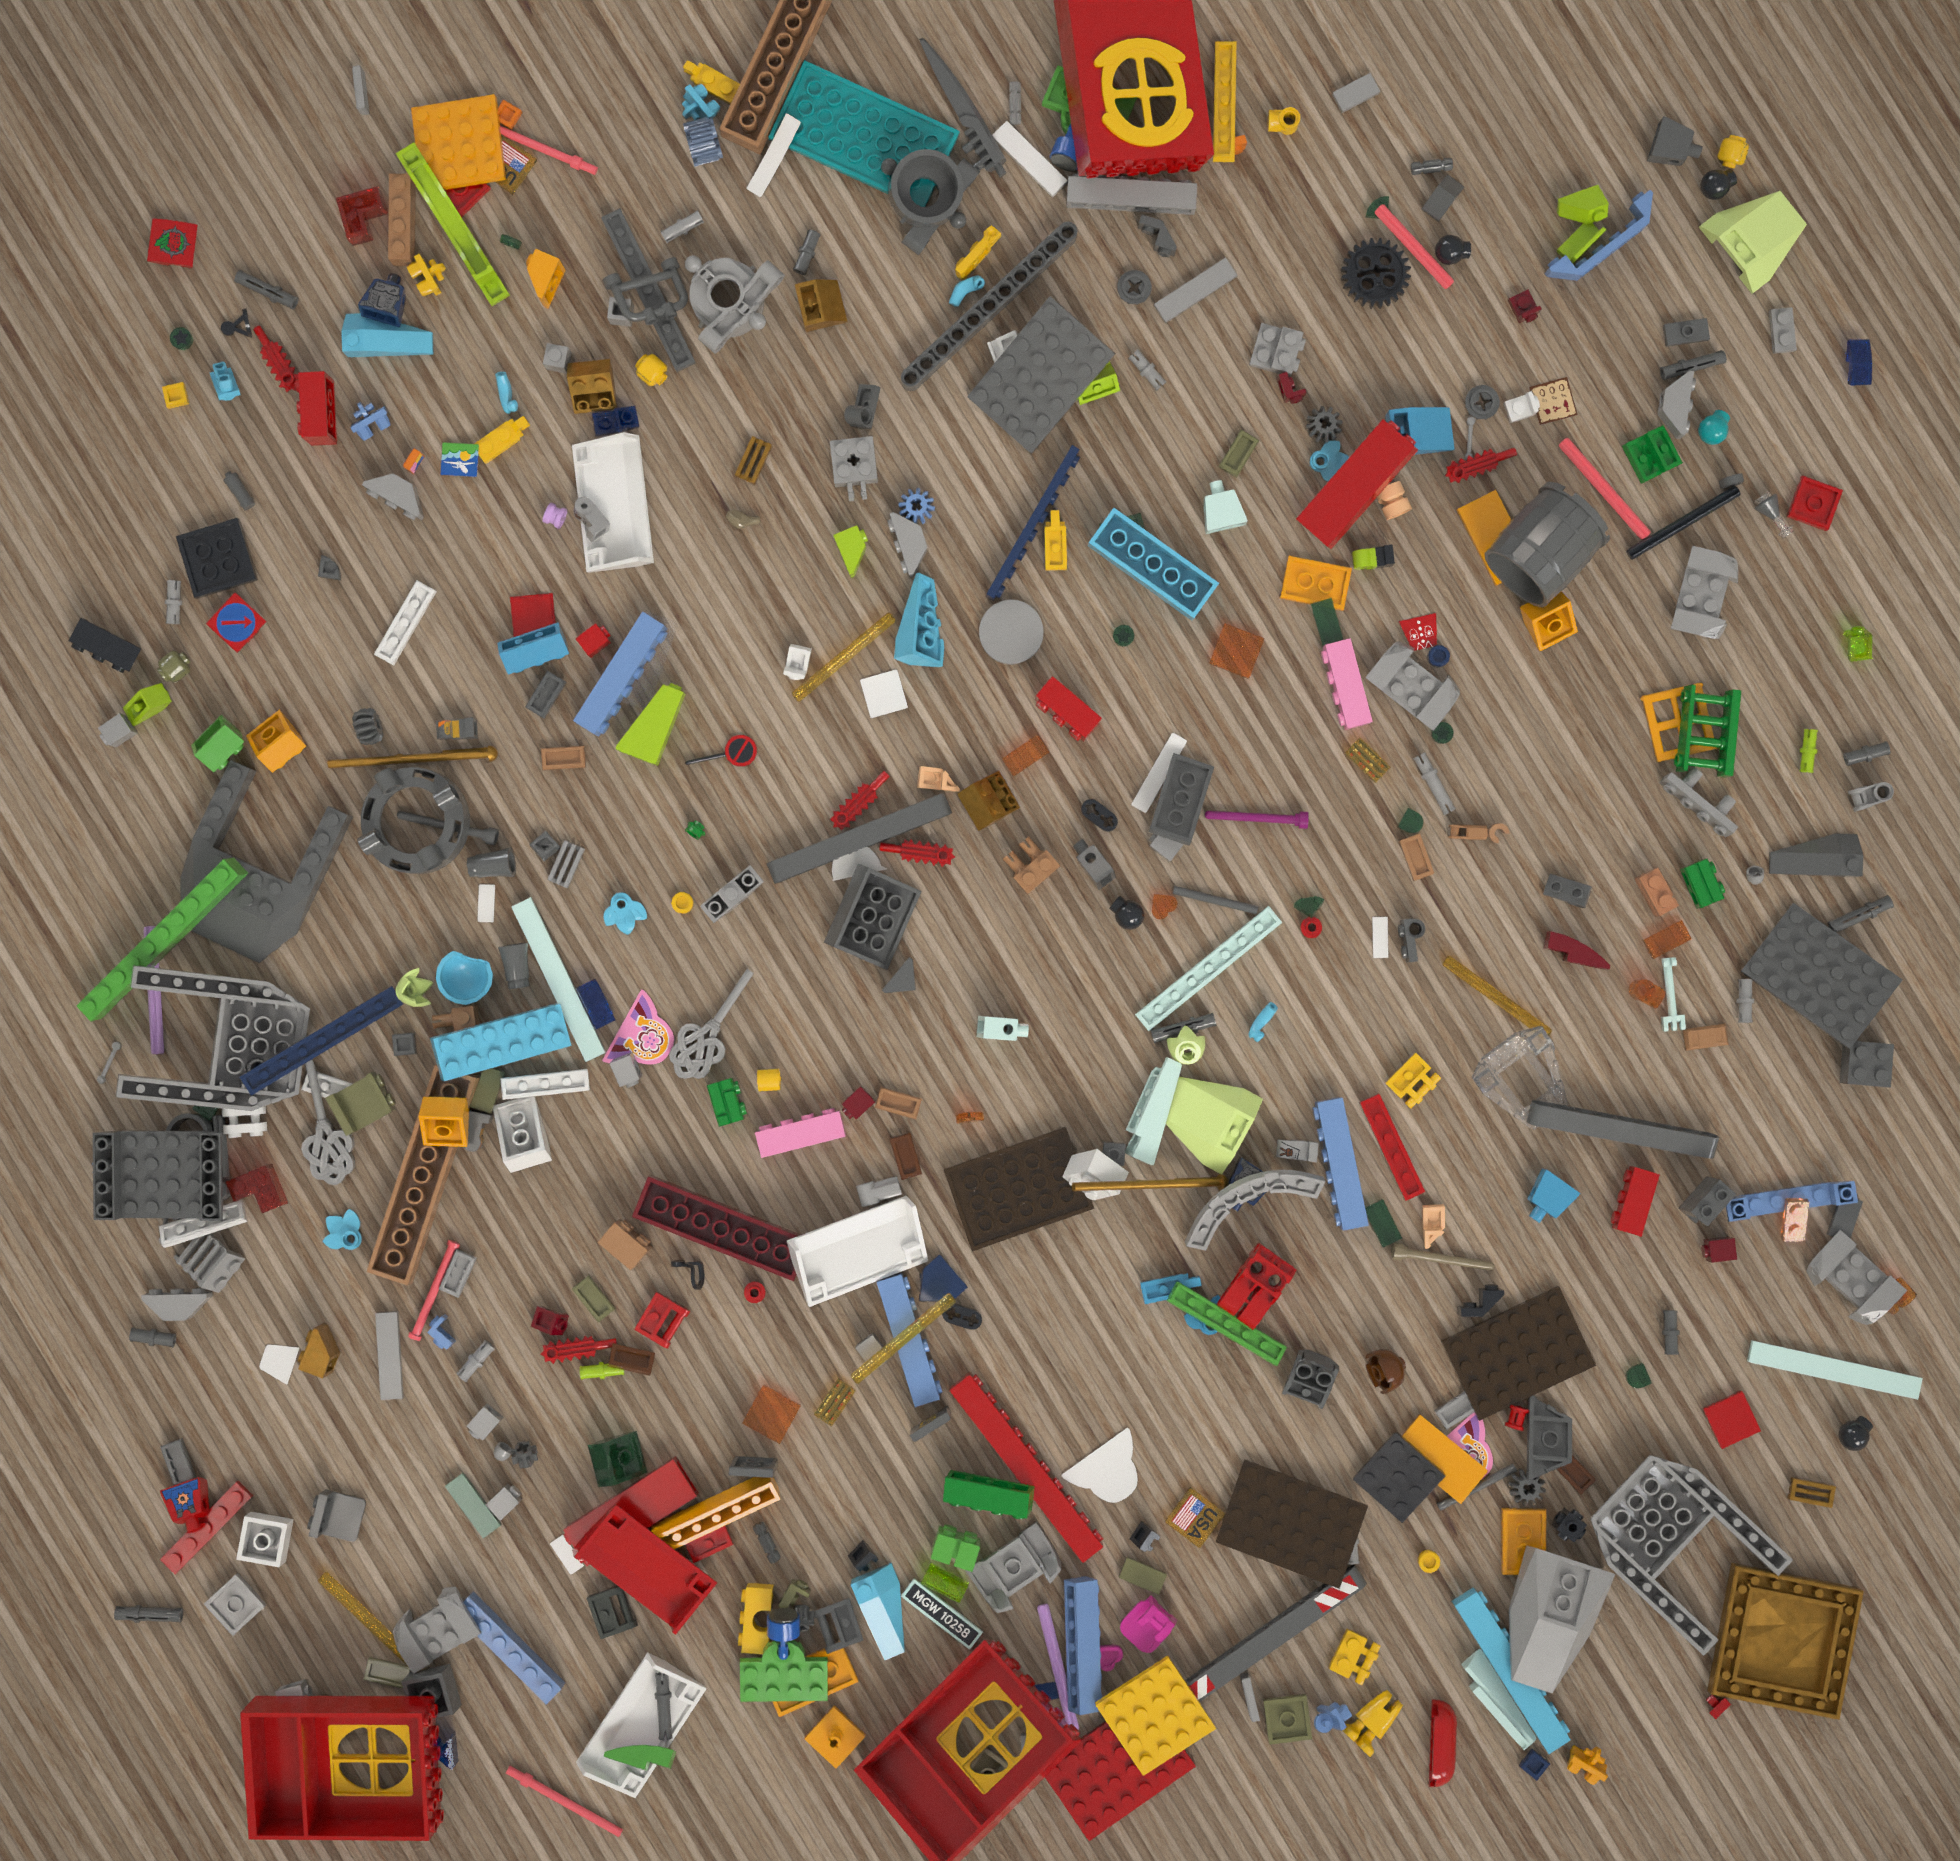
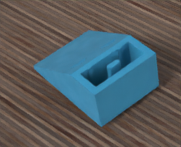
[1385,407,1455,455]

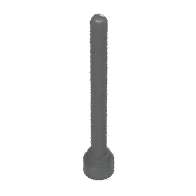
[397,811,499,846]

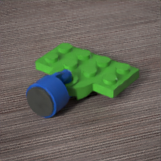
[1042,65,1137,171]
[740,1608,828,1702]

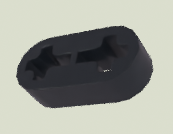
[1081,799,1118,832]
[942,1303,982,1330]

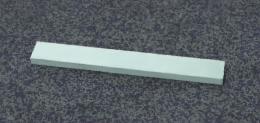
[512,897,606,1062]
[1135,906,1282,1031]
[1747,1340,1923,1400]

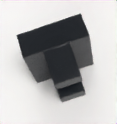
[1130,1521,1160,1552]
[848,1540,878,1572]

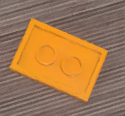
[1280,556,1352,611]
[1501,1508,1546,1575]

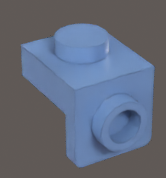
[427,1314,456,1350]

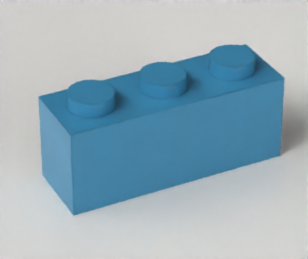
[497,622,569,675]

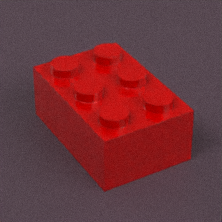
[295,371,337,446]
[1035,676,1102,742]

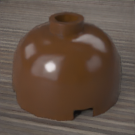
[1365,1349,1406,1394]

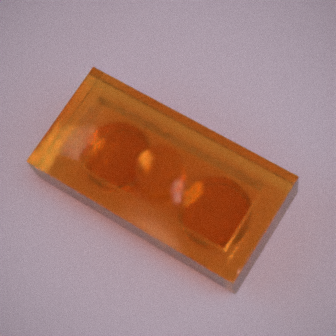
[1781,1198,1810,1242]

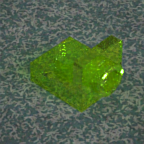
[1844,626,1873,662]

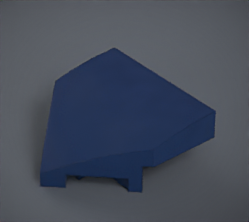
[919,1255,968,1303]

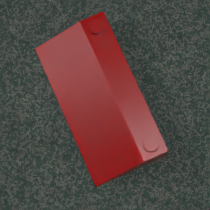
[572,1504,717,1635]

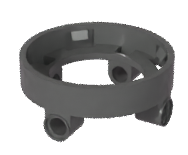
[357,767,470,874]

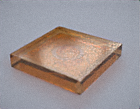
[1209,623,1265,679]
[742,1384,801,1444]

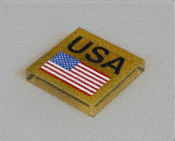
[494,134,537,195]
[1165,1486,1225,1548]

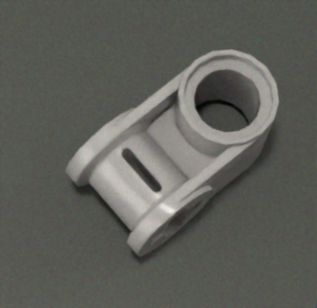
[1847,782,1894,812]

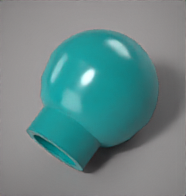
[1698,410,1730,445]

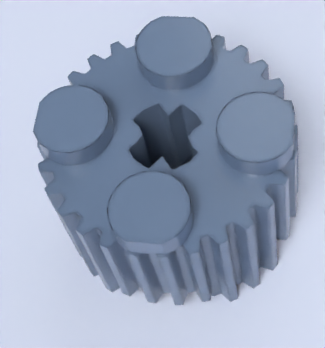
[683,117,723,167]

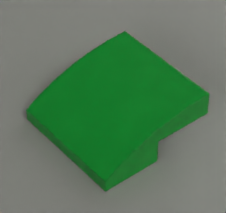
[1622,425,1683,484]

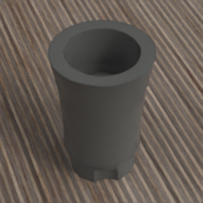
[467,847,516,878]
[498,943,530,989]

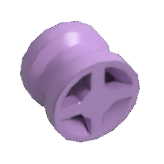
[543,503,567,529]

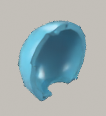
[436,951,493,1005]

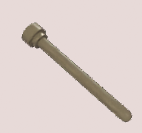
[1391,1242,1495,1271]

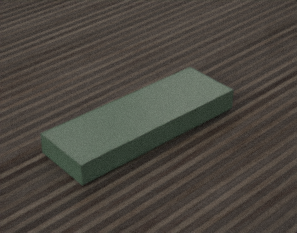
[445,1472,502,1538]

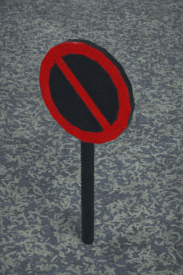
[685,735,757,767]

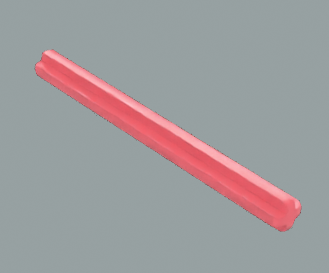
[1559,438,1651,540]

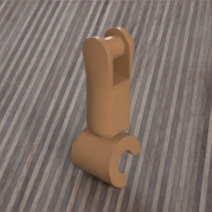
[1448,823,1510,843]

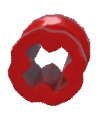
[1504,1405,1529,1431]

